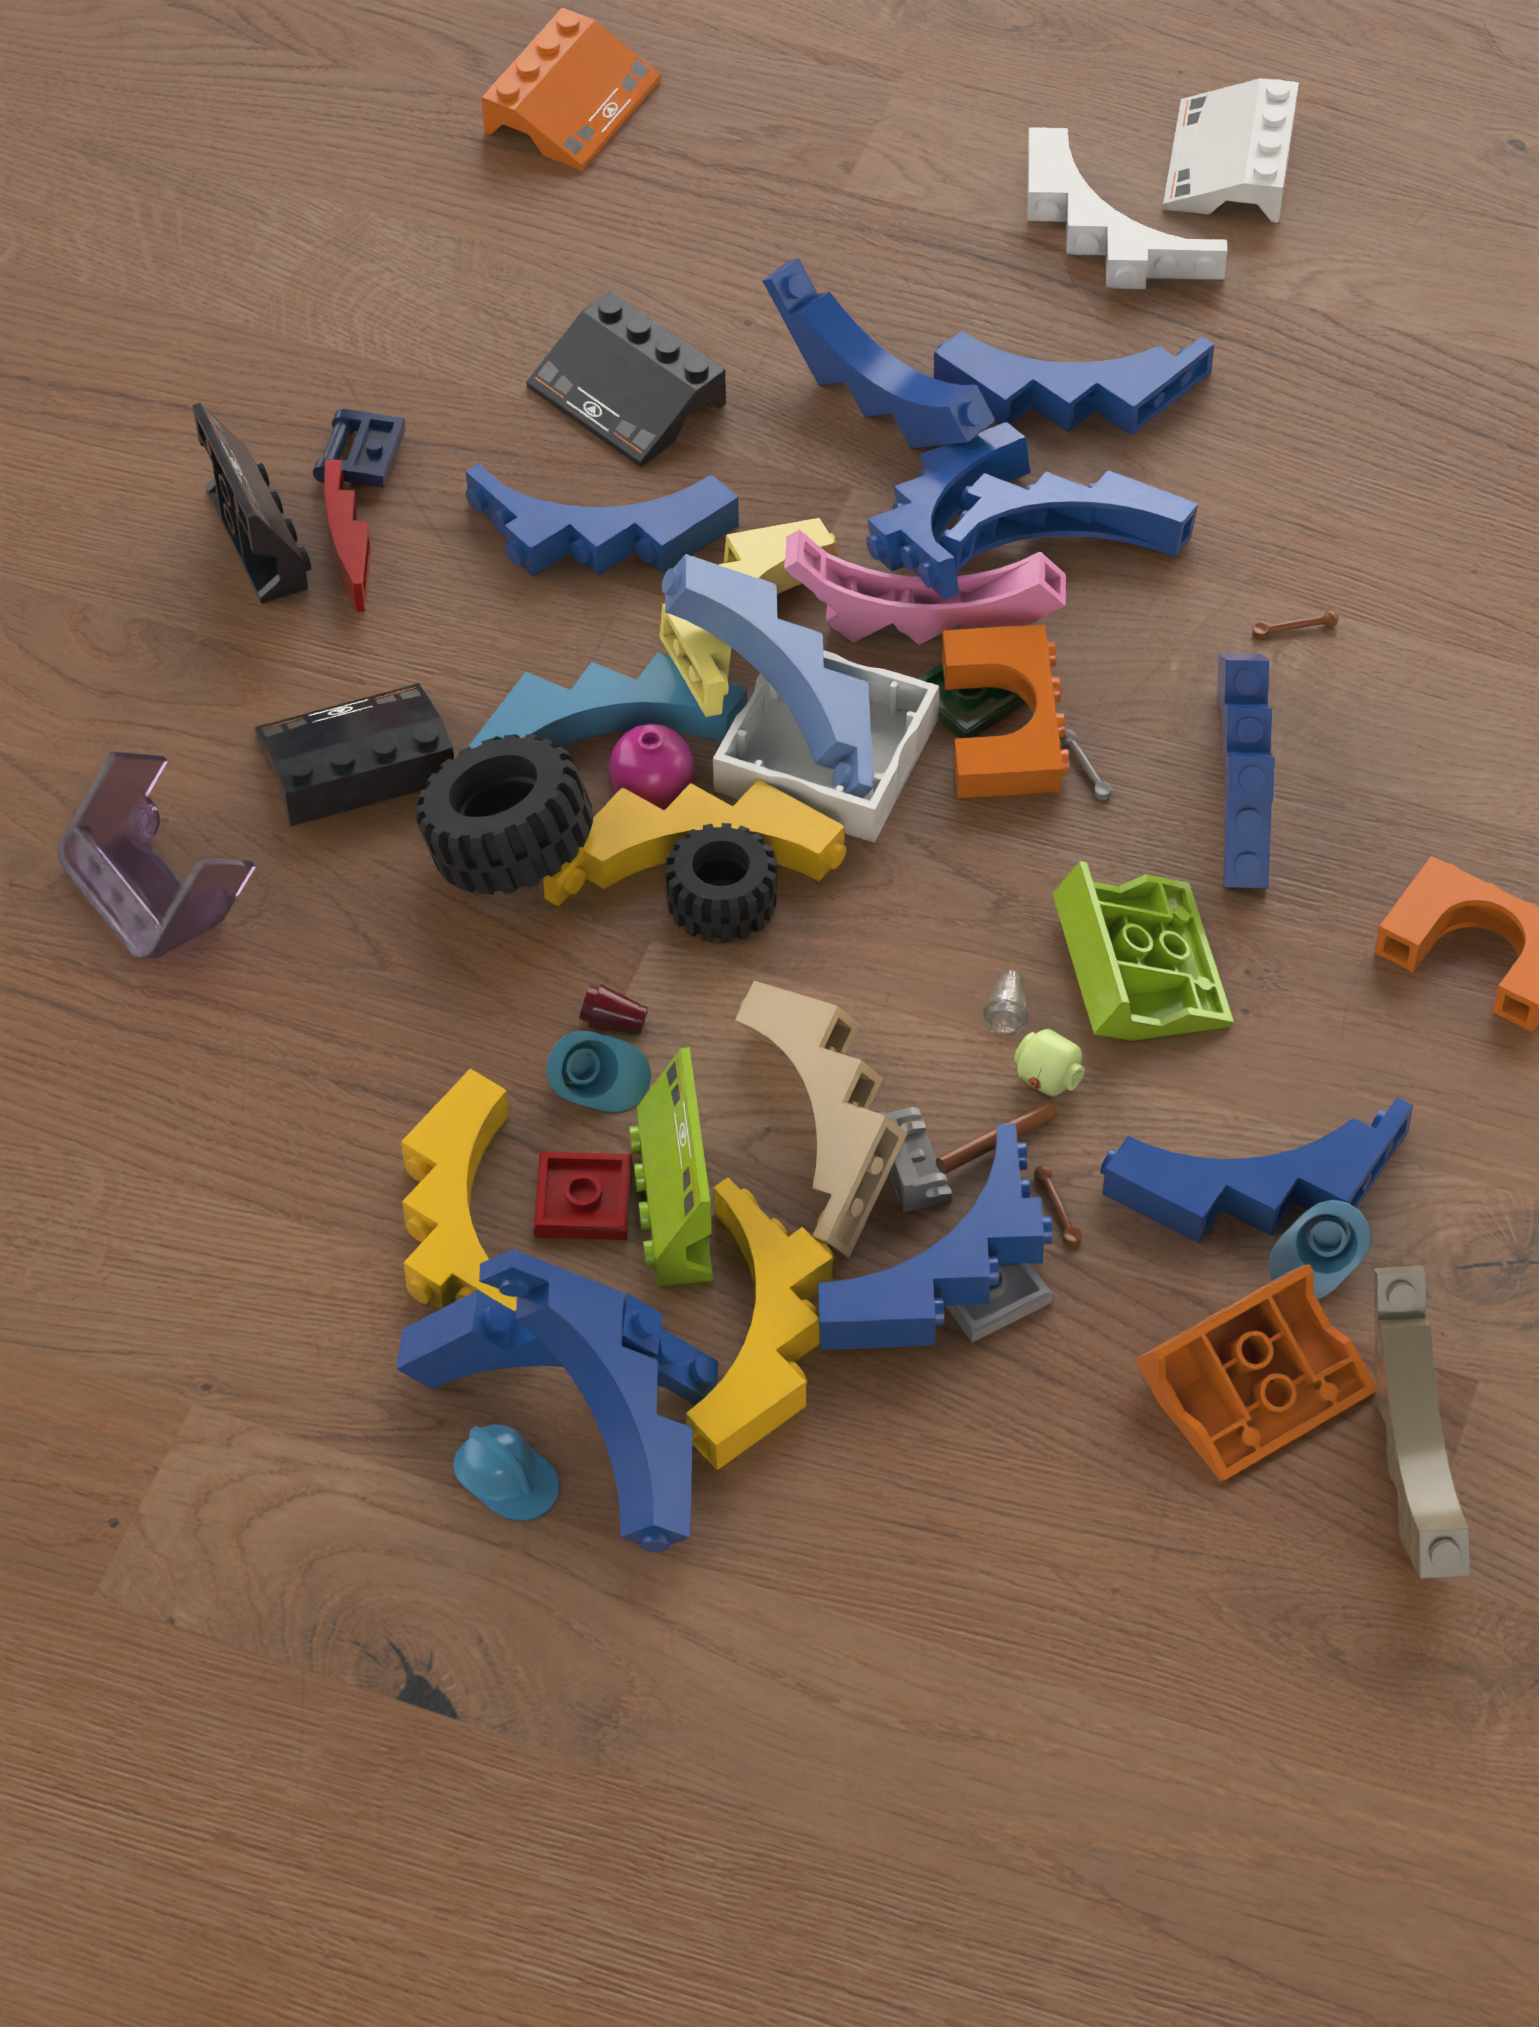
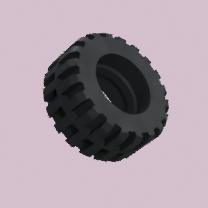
[416,734,593,895]

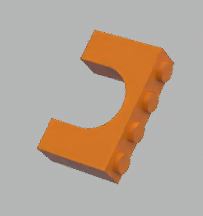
[941,624,1070,799]
[1375,856,1539,1032]

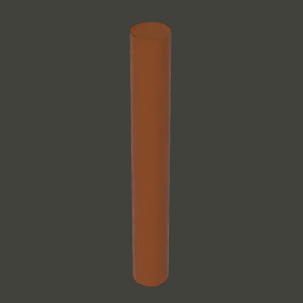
[936,1101,1057,1174]

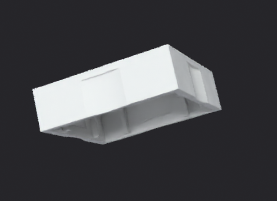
[713,650,939,843]

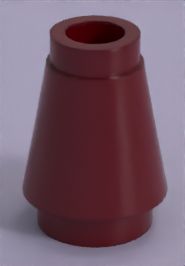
[579,984,649,1033]

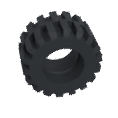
[665,823,777,943]

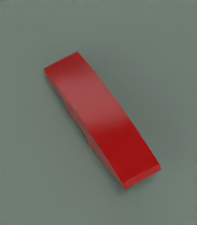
[324,460,371,612]

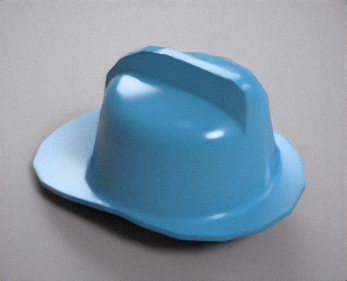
[546,1031,651,1112]
[1268,1200,1372,1299]
[453,1424,559,1521]

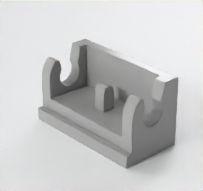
[879,1107,952,1213]

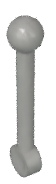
[1061,729,1111,800]

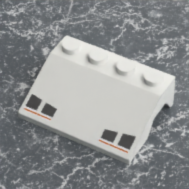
[1163,78,1299,223]

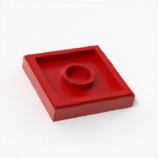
[533,1152,632,1240]

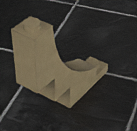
[1374,1265,1470,1579]

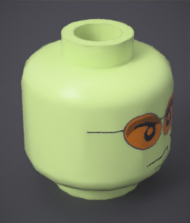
[1014,1029,1085,1097]

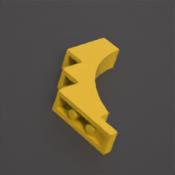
[543,779,847,907]

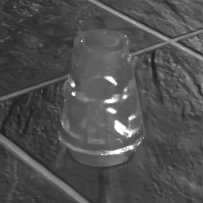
[983,970,1028,1036]

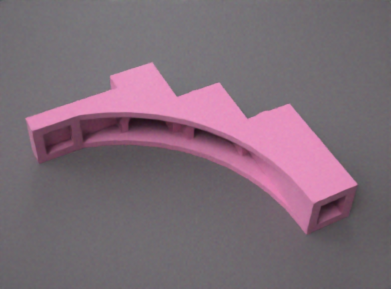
[784,529,1066,645]

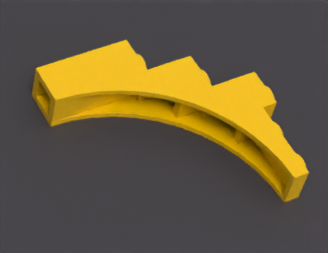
[401,1068,517,1311]
[686,1178,834,1470]

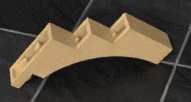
[735,980,907,1258]

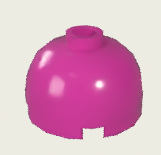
[609,724,696,810]

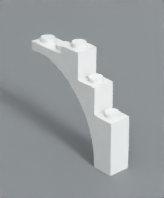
[1027,128,1227,289]

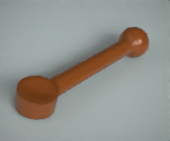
[1252,610,1339,640]
[1034,1165,1082,1247]

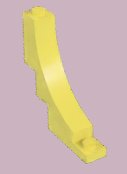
[659,518,838,717]

